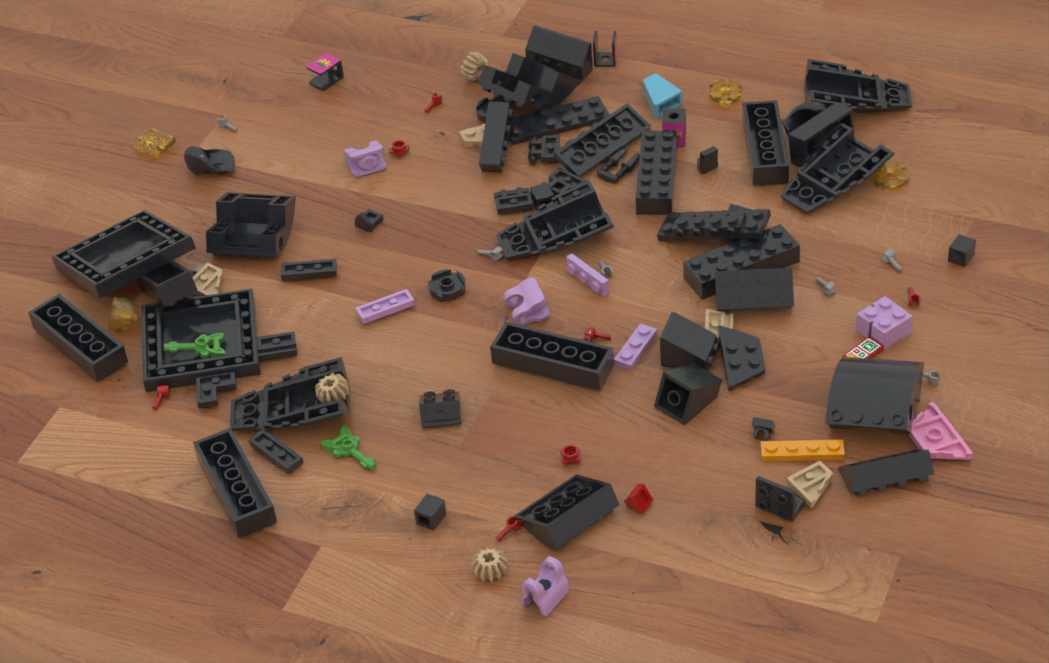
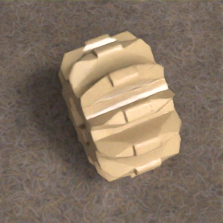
[460,52,488,81]
[315,373,350,404]
[471,546,508,583]

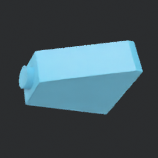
[643,73,683,119]

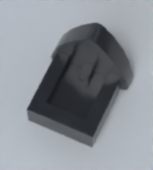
[697,146,718,174]
[355,209,384,232]

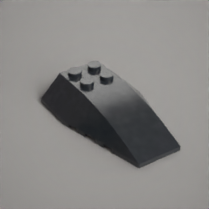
[804,59,912,113]
[781,122,894,214]
[496,181,614,260]
[230,357,350,431]

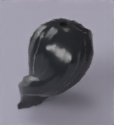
[781,102,827,137]
[184,146,235,175]

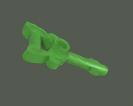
[164,333,225,359]
[321,426,377,471]

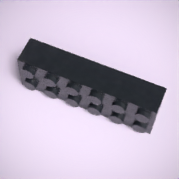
[742,100,789,185]
[635,130,678,215]
[683,224,800,300]
[28,294,128,382]
[490,322,614,391]
[193,428,277,538]

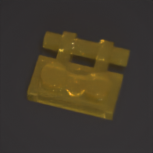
[131,127,176,158]

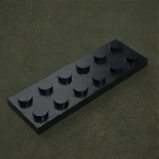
[510,96,610,145]

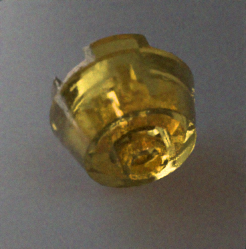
[108,296,139,333]

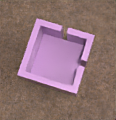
[856,296,913,350]

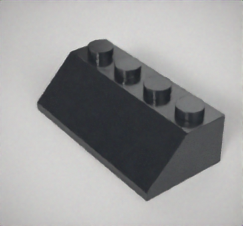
[525,25,593,81]
[838,449,934,495]

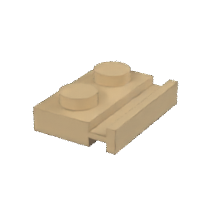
[704,309,733,344]

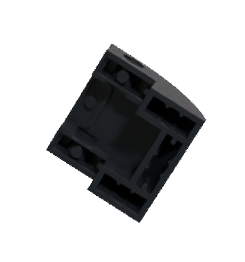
[477,53,580,109]
[206,192,296,259]
[825,357,924,434]

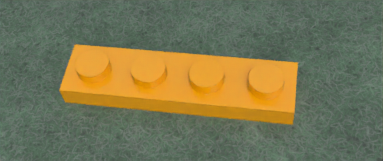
[761,439,845,462]

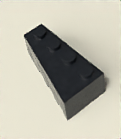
[479,101,514,173]

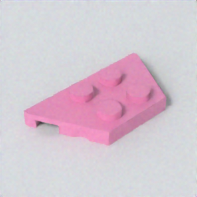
[908,402,973,460]

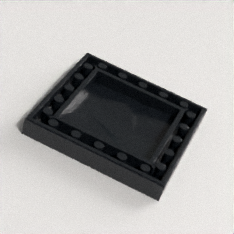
[52,210,196,298]
[141,289,261,392]

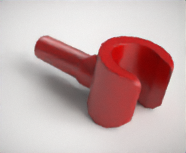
[424,93,442,113]
[908,287,921,306]
[583,327,611,342]
[152,385,171,410]
[496,516,523,541]

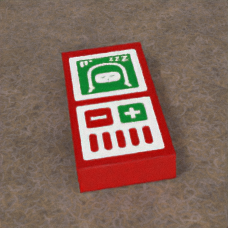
[843,336,884,359]

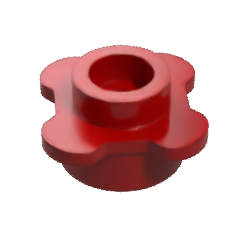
[389,140,410,156]
[560,445,581,464]

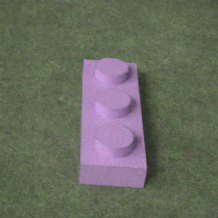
[566,253,609,297]
[355,289,415,324]
[614,323,657,371]

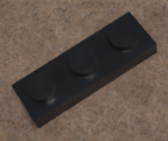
[281,259,337,281]
[249,429,304,474]

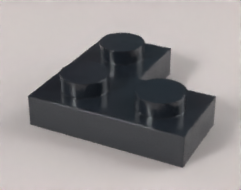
[196,370,236,409]

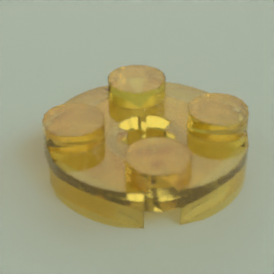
[709,78,743,107]
[873,162,910,191]

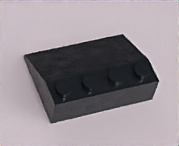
[514,474,619,549]

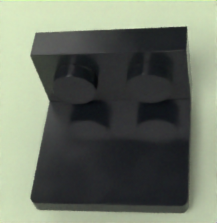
[419,389,461,427]
[755,476,805,522]

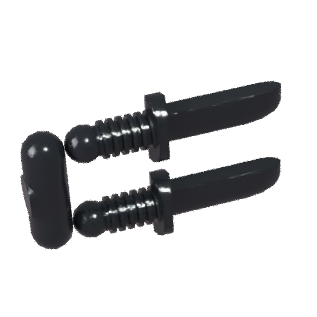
[597,147,640,183]

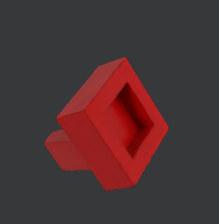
[624,484,654,513]

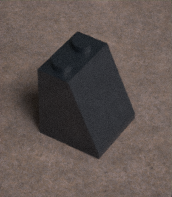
[660,312,720,371]
[654,362,722,425]

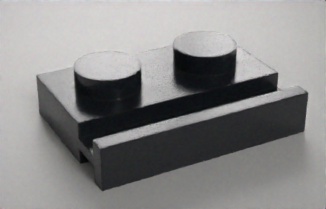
[257,331,297,361]

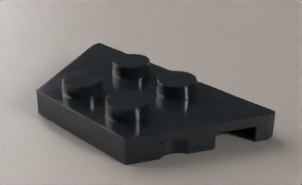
[717,325,766,391]

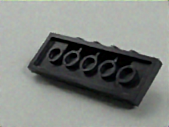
[553,103,651,178]
[657,209,771,241]

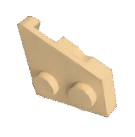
[459,124,485,147]
[193,262,223,296]
[786,461,833,508]

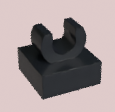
[752,417,776,441]

